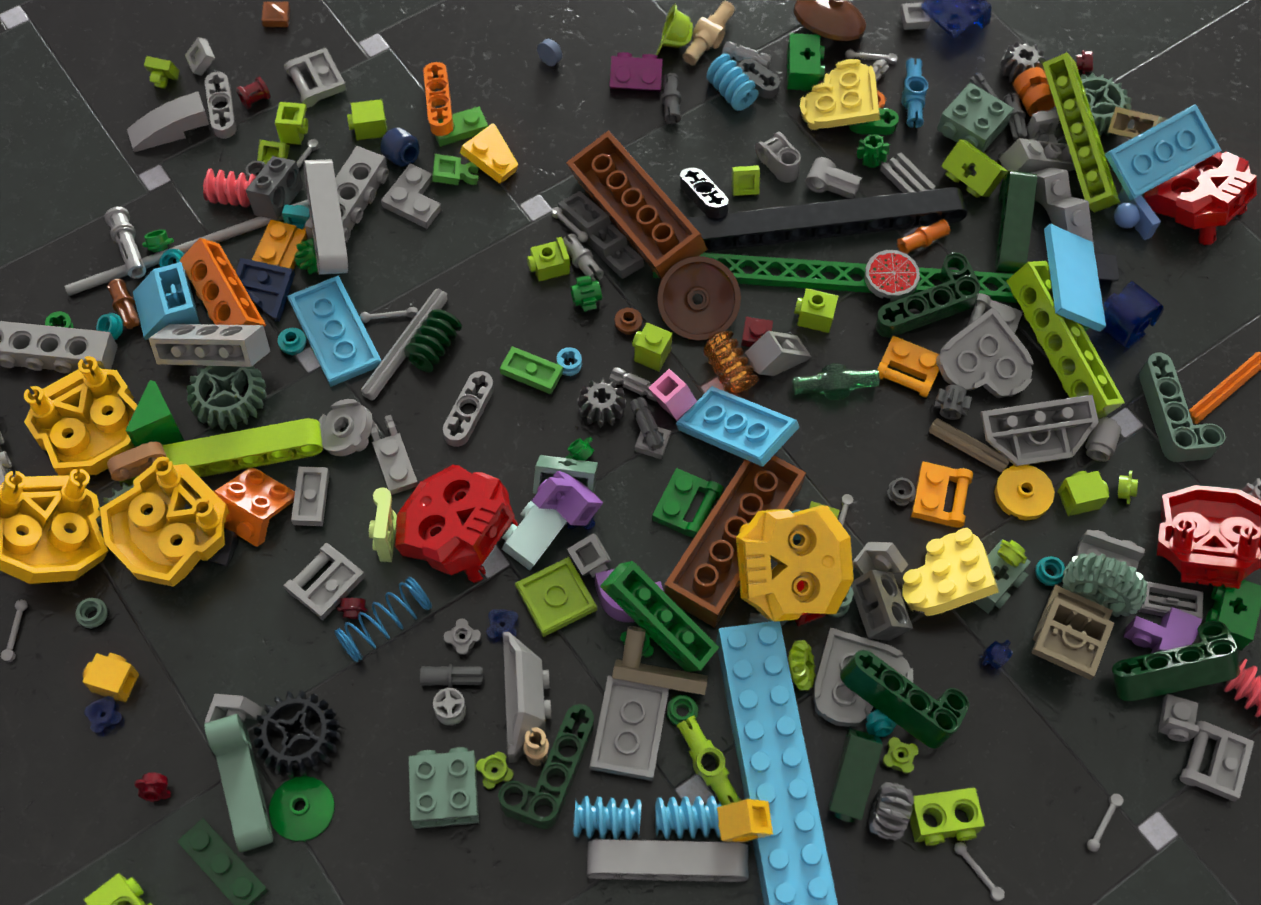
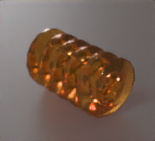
[703,331,759,394]

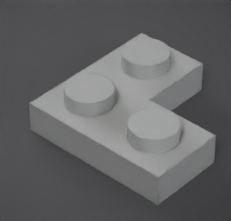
[381,163,441,229]

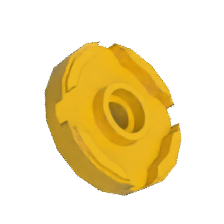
[994,465,1055,521]

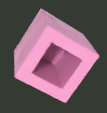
[648,369,698,421]

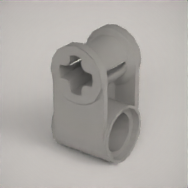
[755,132,801,183]

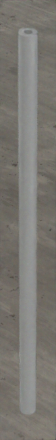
[65,200,309,296]

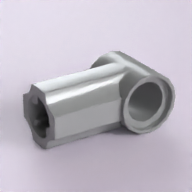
[805,157,862,199]

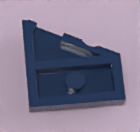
[236,258,295,322]

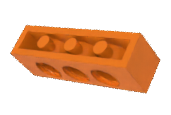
[179,238,266,327]

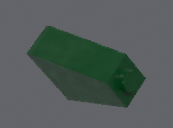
[829,727,883,822]

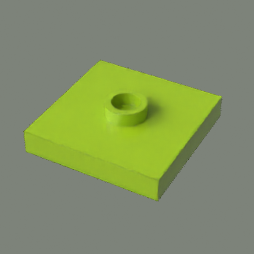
[515,557,597,637]

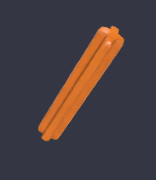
[1189,352,1261,424]

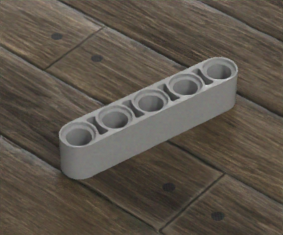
[304,159,348,274]
[587,839,749,882]

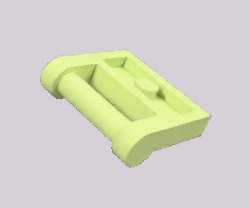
[369,487,397,562]

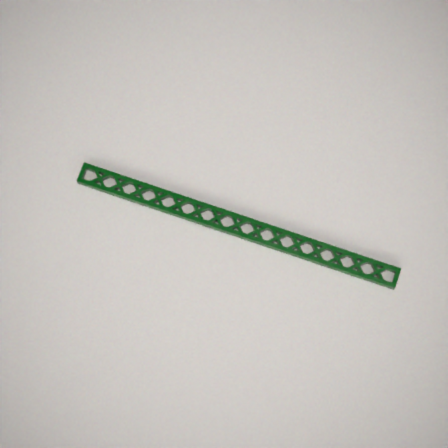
[653,253,1018,303]

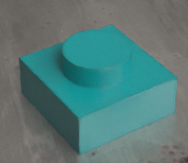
[282,204,310,229]

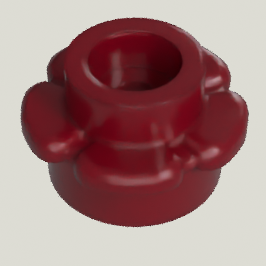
[1076,50,1093,75]
[337,598,368,619]

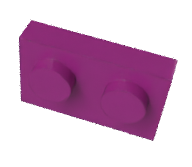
[610,52,662,92]

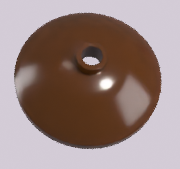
[793,0,866,41]
[657,256,741,340]

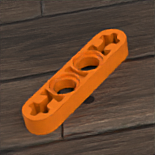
[423,62,454,136]

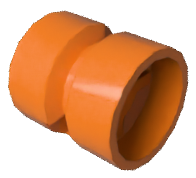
[1013,67,1055,116]

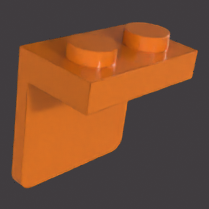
[214,468,295,547]

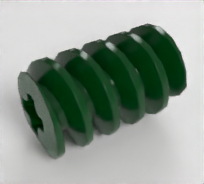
[404,309,462,373]

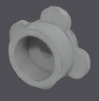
[444,619,481,655]

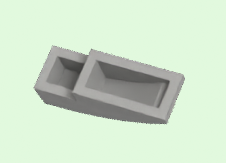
[127,91,209,152]

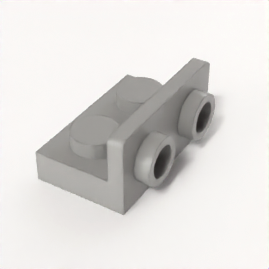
[1075,530,1145,572]

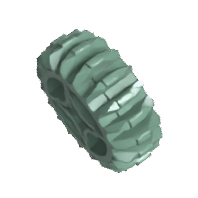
[1080,73,1132,137]
[187,365,267,431]
[1062,552,1148,617]

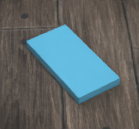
[1105,104,1221,201]
[1044,224,1106,332]
[287,275,382,387]
[676,386,800,467]

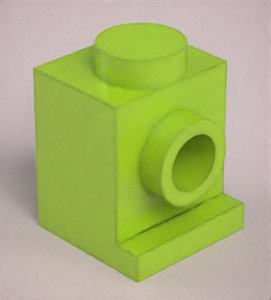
[275,102,308,144]
[527,237,570,281]

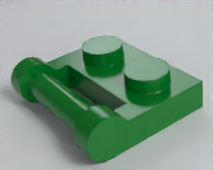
[652,468,724,538]

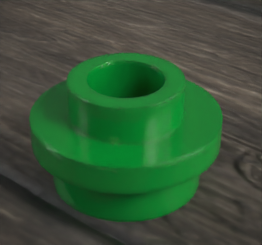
[667,695,698,725]

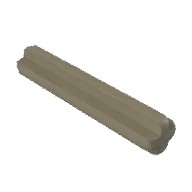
[929,418,1010,472]

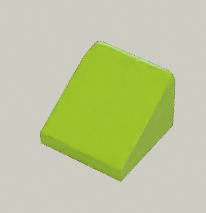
[257,140,290,164]

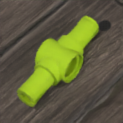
[676,715,741,806]

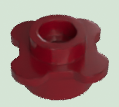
[134,772,171,802]

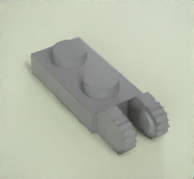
[371,415,418,495]

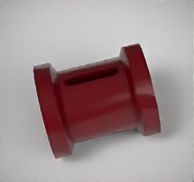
[236,77,271,109]

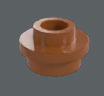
[615,308,642,335]

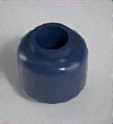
[380,128,420,167]

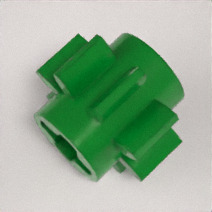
[857,134,890,167]
[294,238,318,274]
[570,275,602,311]

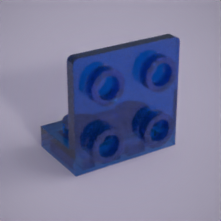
[921,0,992,38]

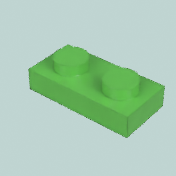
[435,106,488,146]
[500,346,563,394]

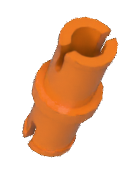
[897,219,950,254]

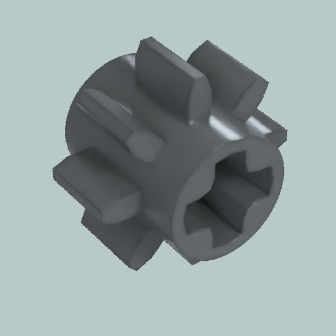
[934,384,972,420]

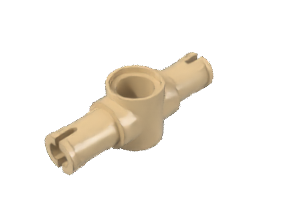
[683,1,735,65]

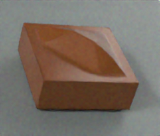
[261,2,290,27]

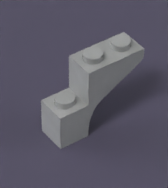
[1032,167,1095,253]

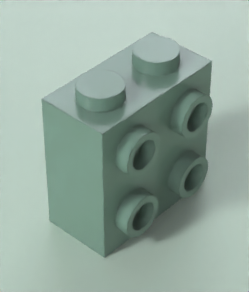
[937,82,1014,152]
[409,747,479,829]

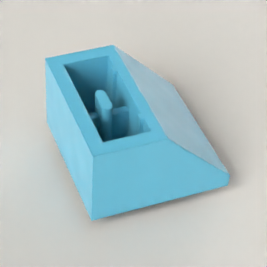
[133,262,200,340]

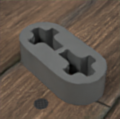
[738,59,780,99]

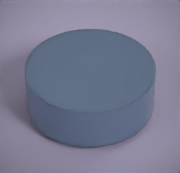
[537,39,562,66]

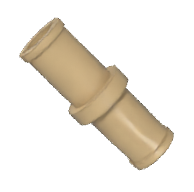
[523,728,549,766]

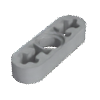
[205,72,237,139]
[443,371,494,447]

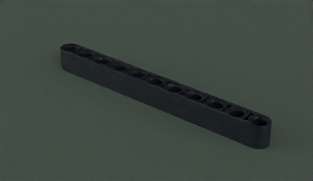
[687,188,968,252]

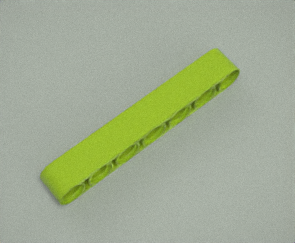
[119,418,323,487]

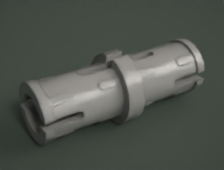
[563,234,604,281]

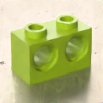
[910,788,985,846]

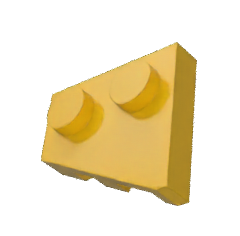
[460,123,518,184]

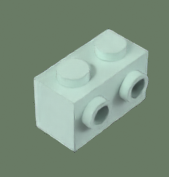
[502,501,567,570]

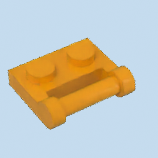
[874,336,939,398]
[911,461,973,528]

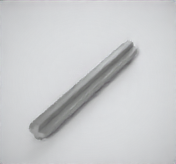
[361,289,448,400]

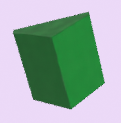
[126,380,185,447]

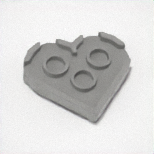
[936,307,1033,398]
[813,627,913,727]

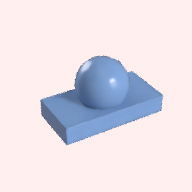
[1113,187,1160,240]

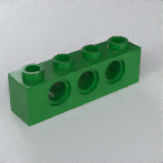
[600,561,719,672]

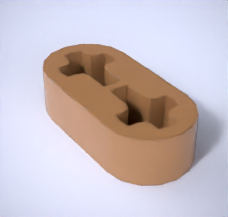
[107,442,166,481]

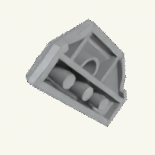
[980,394,1099,467]
[503,632,551,763]

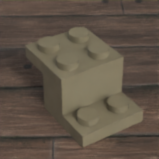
[1032,585,1114,680]

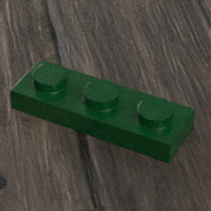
[177,818,269,905]

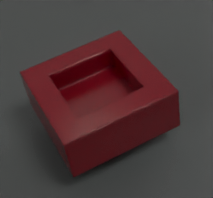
[741,317,773,347]

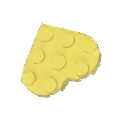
[800,59,880,130]
[902,528,999,616]

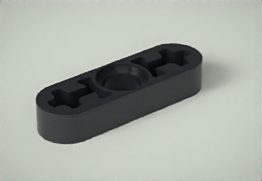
[680,168,728,218]

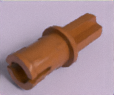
[107,279,140,329]

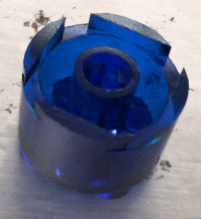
[1102,281,1164,348]

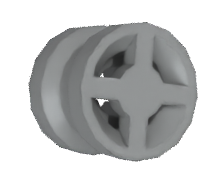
[433,688,466,726]

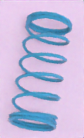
[334,577,432,662]

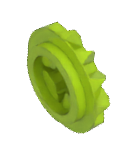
[789,640,816,691]

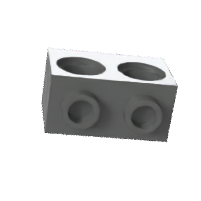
[246,156,304,220]
[851,570,913,641]

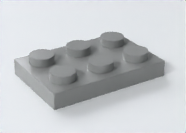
[590,675,669,781]

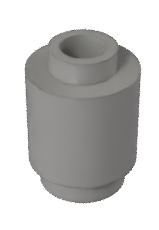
[1085,417,1122,462]

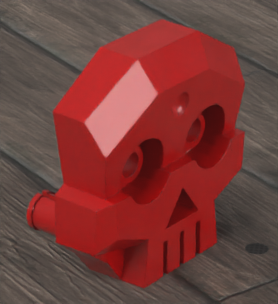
[1144,151,1257,245]
[395,465,518,583]
[1157,485,1261,589]

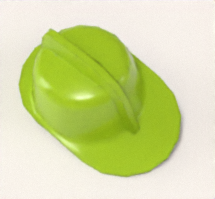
[655,4,693,55]

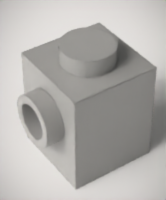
[567,534,611,578]

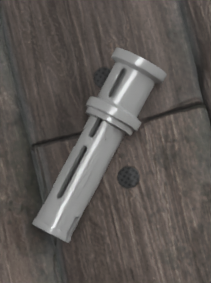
[104,207,146,279]

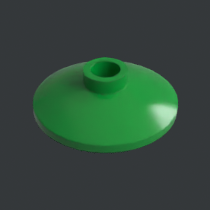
[269,776,335,842]

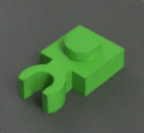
[432,154,479,185]

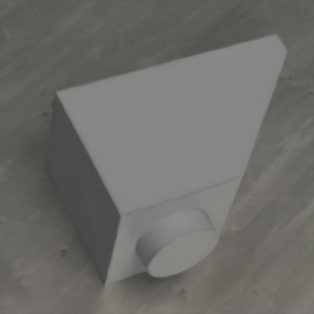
[745,331,812,376]

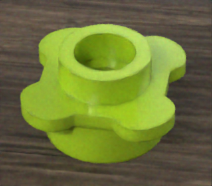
[1118,470,1138,505]
[997,540,1027,568]
[883,737,919,774]
[476,752,513,789]

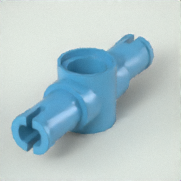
[901,58,928,128]

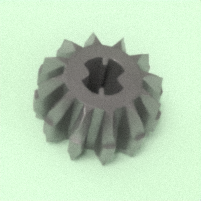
[1001,41,1046,82]
[577,377,626,428]
[868,782,914,841]

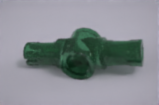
[793,363,880,400]

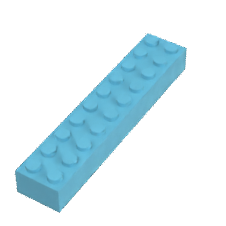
[716,621,838,905]

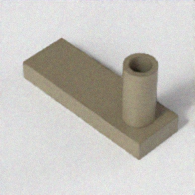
[612,626,708,695]

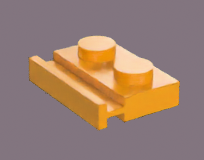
[252,220,308,270]

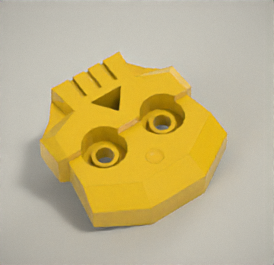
[24,356,137,476]
[100,457,230,587]
[0,469,108,584]
[736,505,854,621]

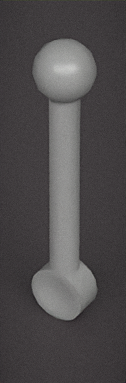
[845,49,898,64]
[297,139,319,169]
[551,207,588,242]
[360,307,418,323]
[838,494,853,526]
[1,599,28,662]
[1087,794,1123,852]
[954,842,1005,901]

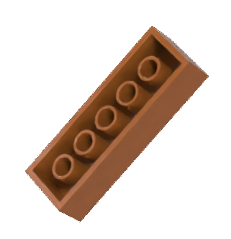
[566,130,707,280]
[663,455,806,628]

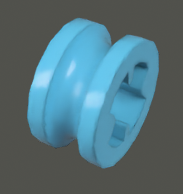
[557,347,582,376]

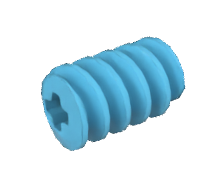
[707,54,759,111]
[573,796,641,840]
[655,796,721,839]

